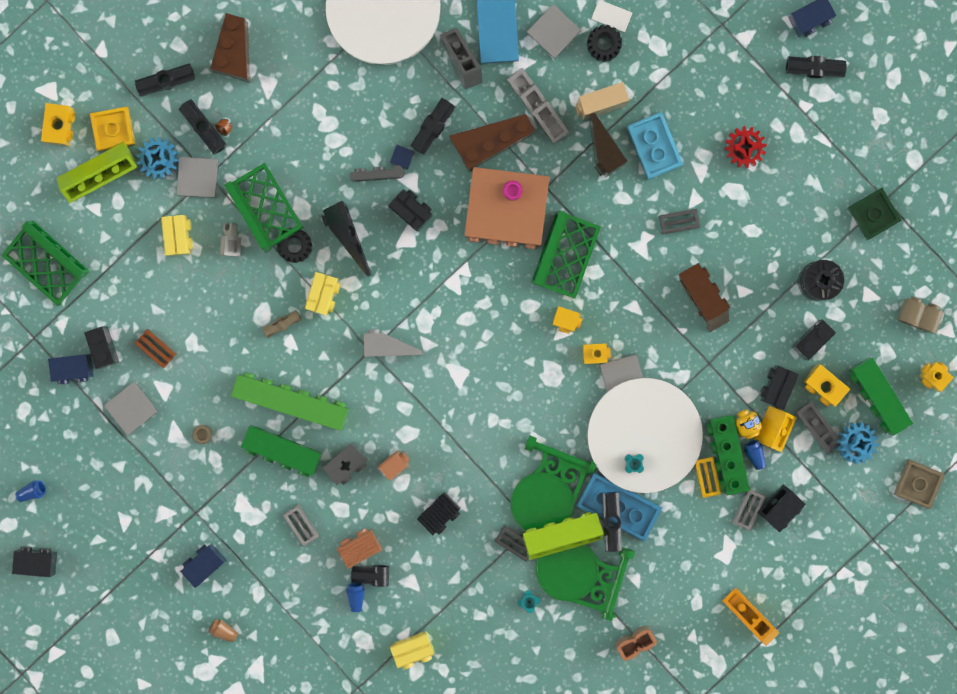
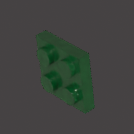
[847,187,902,240]

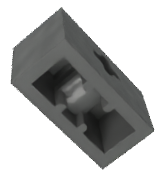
[322,442,368,485]

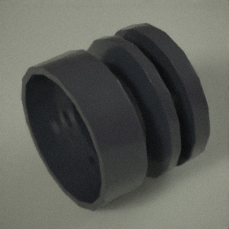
[797,260,845,301]

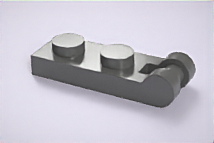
[350,165,405,182]
[795,401,841,455]

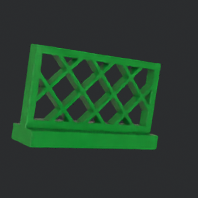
[224,163,304,253]
[531,211,601,299]
[1,221,90,306]

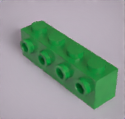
[849,357,914,436]
[706,414,750,496]
[241,425,323,477]

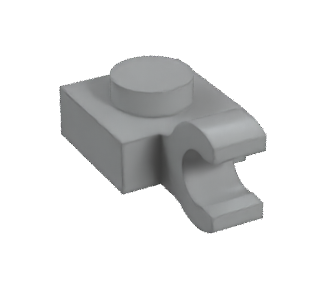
[220,223,241,257]

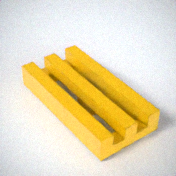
[695,456,721,498]

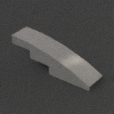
[506,68,569,143]

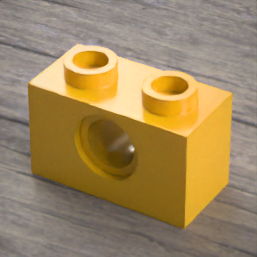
[41,103,75,146]
[802,364,850,407]

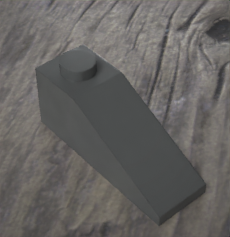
[440,28,482,90]

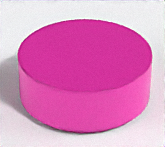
[503,181,522,201]

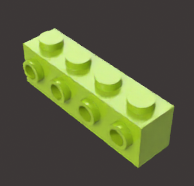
[57,142,137,203]
[523,512,604,560]

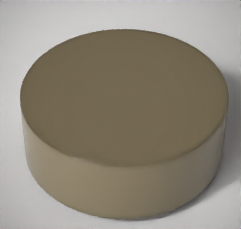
[192,425,213,444]

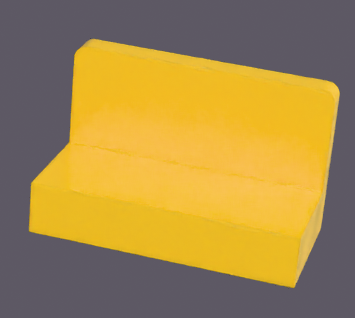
[754,406,797,452]

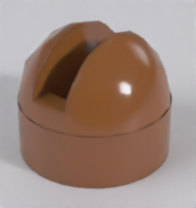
[215,119,232,136]

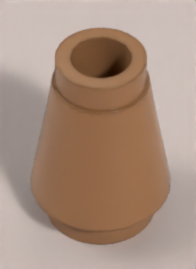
[208,619,238,643]

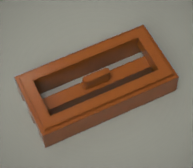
[134,329,176,368]

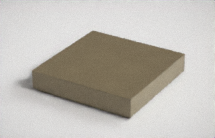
[893,459,945,510]

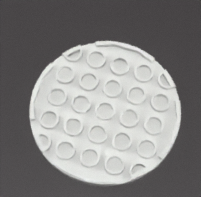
[326,0,441,65]
[587,378,703,493]

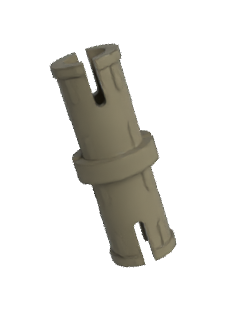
[262,310,302,338]

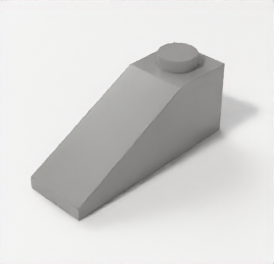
[364,329,423,357]

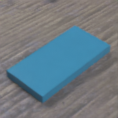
[477,0,519,64]
[576,472,662,542]

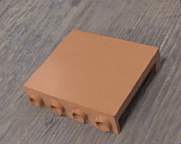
[465,167,550,249]

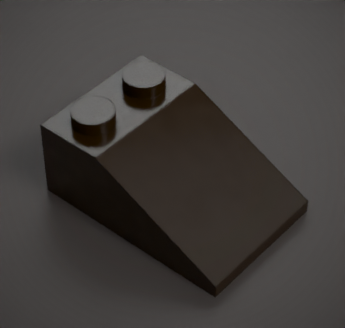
[589,113,627,178]

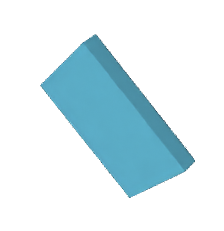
[626,112,684,180]

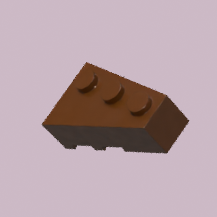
[210,13,251,83]
[679,263,730,333]

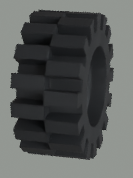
[587,25,622,62]
[276,228,313,263]

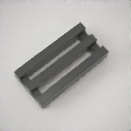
[659,209,700,235]
[494,525,529,562]

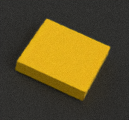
[90,106,136,152]

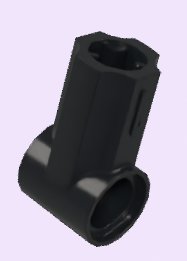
[351,565,390,587]

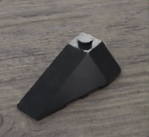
[322,201,372,277]

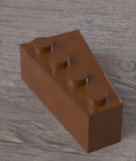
[449,114,535,171]

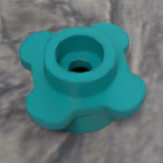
[625,454,644,473]
[518,590,541,613]

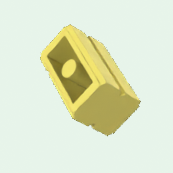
[161,215,193,256]
[304,272,341,315]
[390,631,435,670]

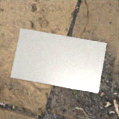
[591,0,632,32]

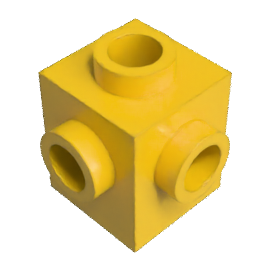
[919,362,954,392]

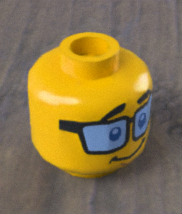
[734,409,762,439]

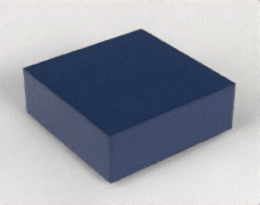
[390,145,415,170]

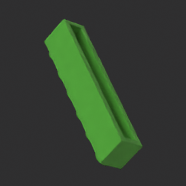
[231,372,349,431]

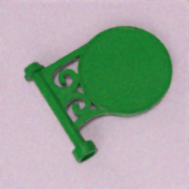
[511,435,597,530]
[536,544,635,621]

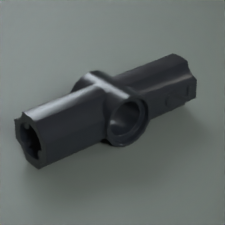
[785,56,847,78]
[135,63,195,97]
[410,98,455,155]
[179,99,227,155]
[602,492,622,552]

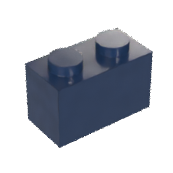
[788,0,836,37]
[48,354,94,385]
[180,543,227,588]

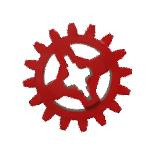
[724,126,767,169]

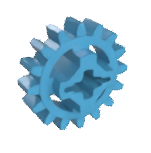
[136,137,179,179]
[837,421,879,464]

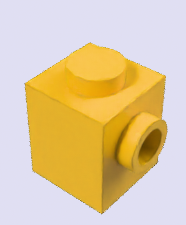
[552,306,583,334]
[582,343,611,364]

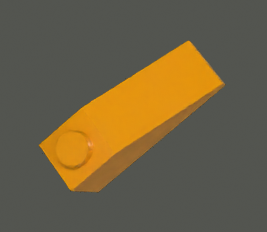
[722,588,780,646]

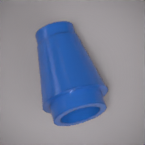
[744,440,766,470]
[15,480,46,502]
[346,583,365,612]

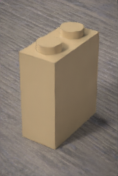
[575,82,629,120]

